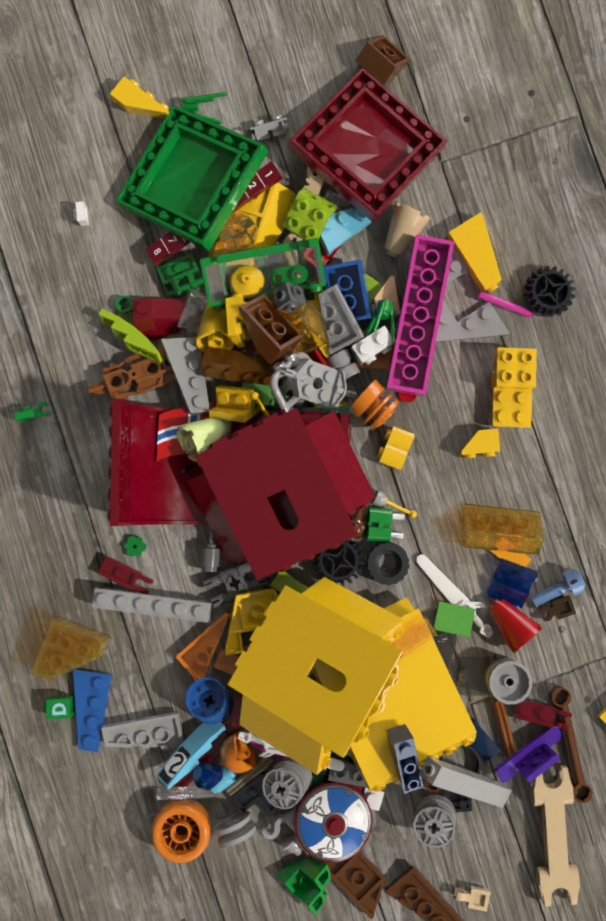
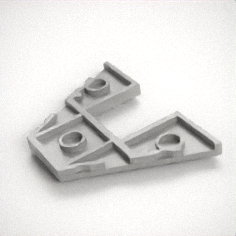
[436,239,510,342]

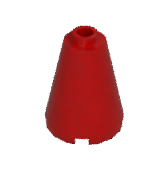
[489,599,543,653]

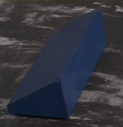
[470,719,501,761]

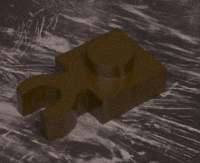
[539,595,576,621]

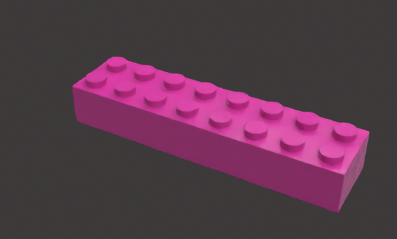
[386,234,455,397]

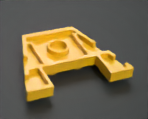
[225,588,278,656]

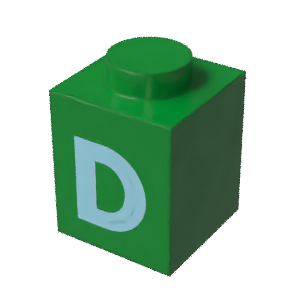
[43,695,75,720]

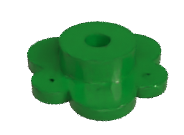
[124,536,147,557]

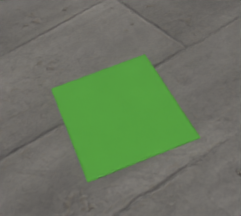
[434,601,476,637]

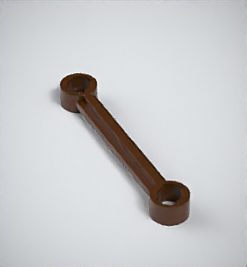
[549,686,593,803]

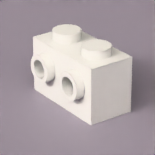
[351,326,394,365]

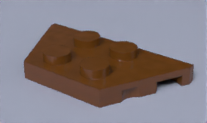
[322,850,386,920]

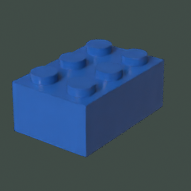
[323,260,372,321]

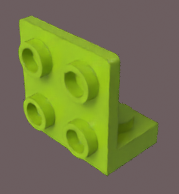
[283,187,337,240]

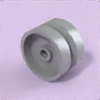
[485,657,532,704]

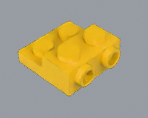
[225,294,248,348]

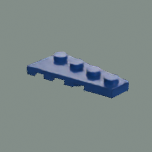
[73,668,112,752]

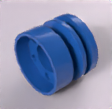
[185,677,232,724]

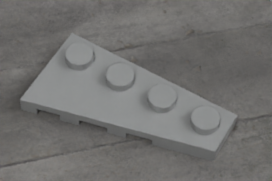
[160,337,210,415]
[101,711,185,750]

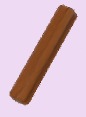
[492,700,516,757]

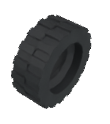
[366,542,410,585]

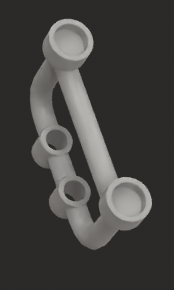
[270,352,319,412]

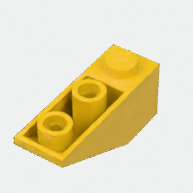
[110,76,169,119]

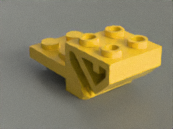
[491,347,537,428]

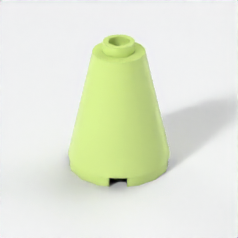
[176,418,233,461]

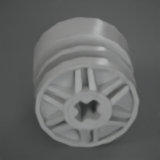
[262,757,313,809]
[413,794,456,848]

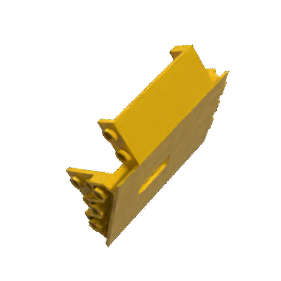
[227,577,403,775]

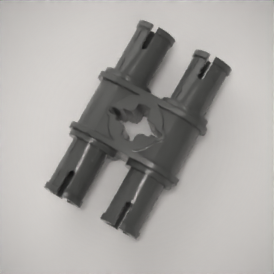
[203,562,268,608]

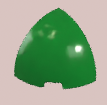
[276,859,331,916]

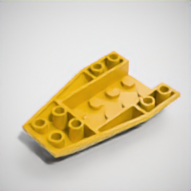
[207,182,296,293]

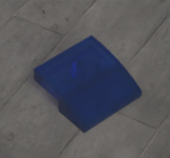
[486,558,538,609]

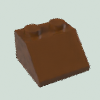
[355,35,411,85]

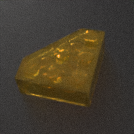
[31,616,112,681]

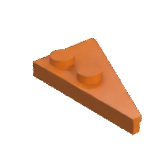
[175,612,229,680]

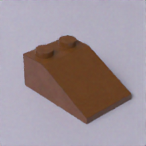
[239,293,304,364]

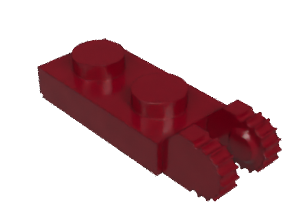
[97,555,154,594]
[514,700,572,730]

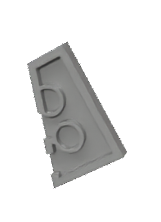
[318,284,364,355]

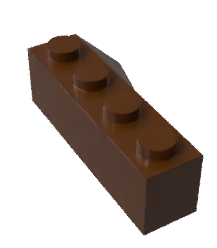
[201,347,283,389]

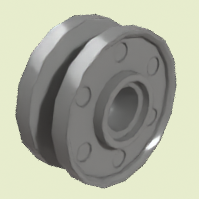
[212,811,257,848]

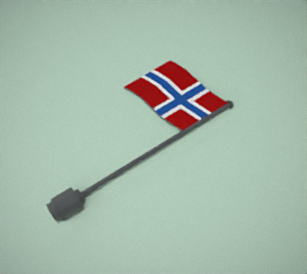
[156,399,220,572]

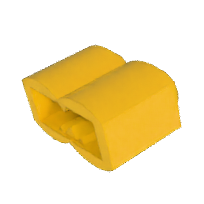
[377,426,415,471]

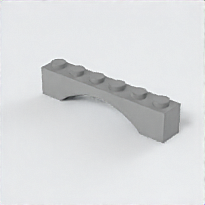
[92,586,213,623]

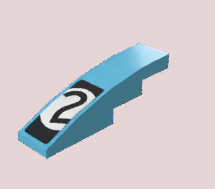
[156,722,226,790]

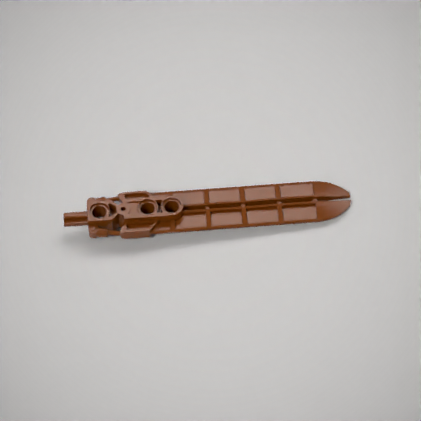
[87,312,306,400]

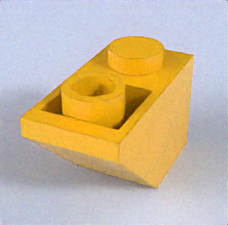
[459,429,500,459]

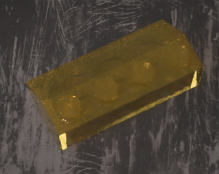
[461,504,544,555]

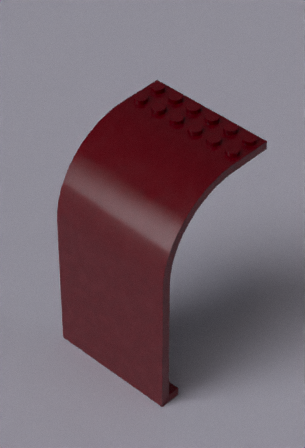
[107,399,350,526]

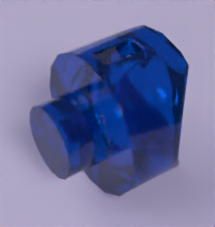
[193,762,223,791]

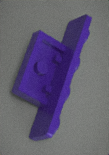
[495,727,563,783]

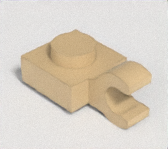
[453,886,491,912]

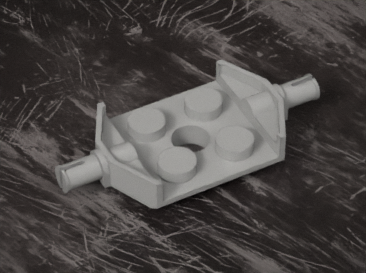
[282,358,356,409]

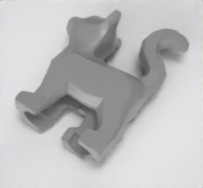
[261,802,302,856]

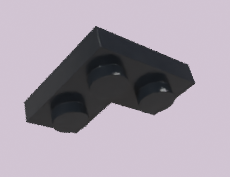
[231,772,280,816]

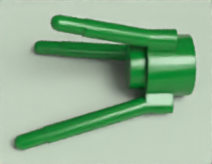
[182,92,228,124]
[365,299,396,343]

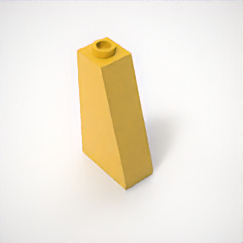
[446,212,502,293]

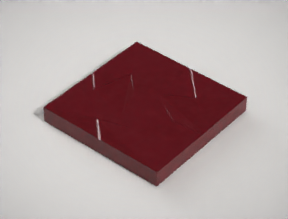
[287,67,448,223]

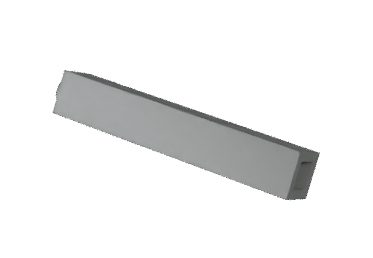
[419,756,512,808]

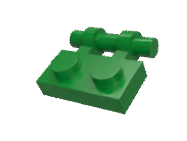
[157,253,205,298]

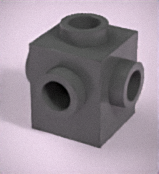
[273,282,307,313]

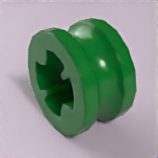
[116,296,133,314]

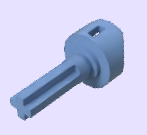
[531,569,585,607]

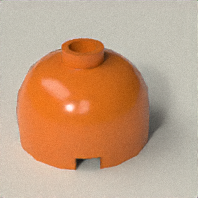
[220,732,257,774]

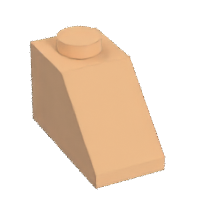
[371,276,400,318]

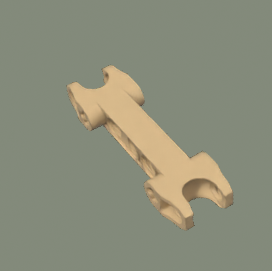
[530,765,580,907]

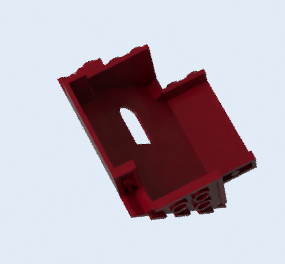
[187,408,375,580]

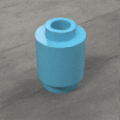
[206,766,236,794]

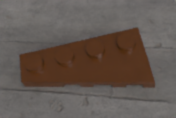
[384,865,464,921]

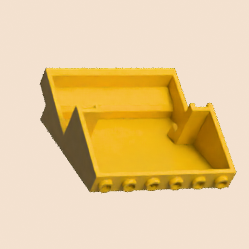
[311,597,477,792]

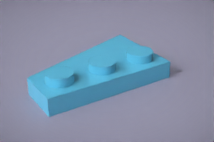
[319,207,372,256]

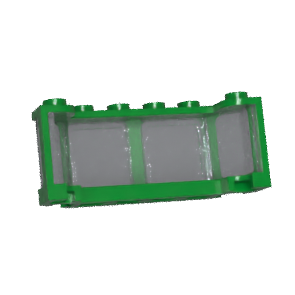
[200,238,326,309]

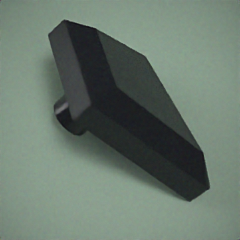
[443,789,472,813]

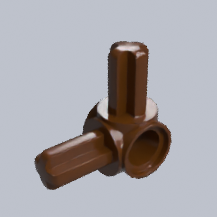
[349,506,368,540]

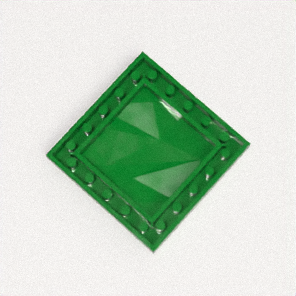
[115,105,268,251]

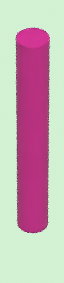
[478,291,533,318]

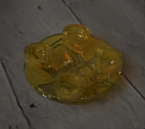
[219,213,257,252]

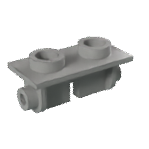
[249,114,289,142]

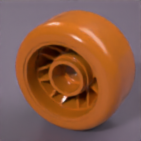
[151,797,212,863]

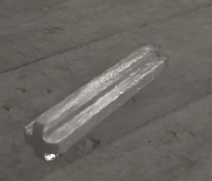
[155,786,213,800]

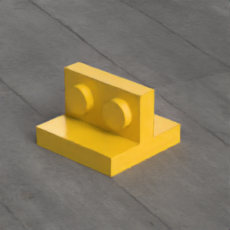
[209,385,262,423]

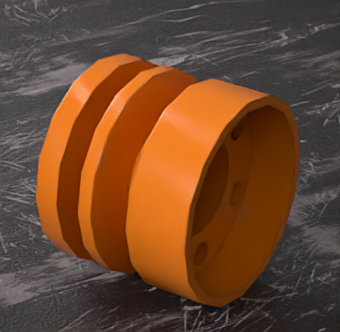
[349,380,400,431]

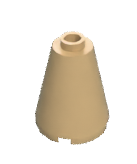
[384,202,430,258]

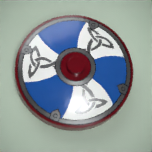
[294,781,372,862]

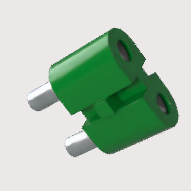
[365,507,405,542]

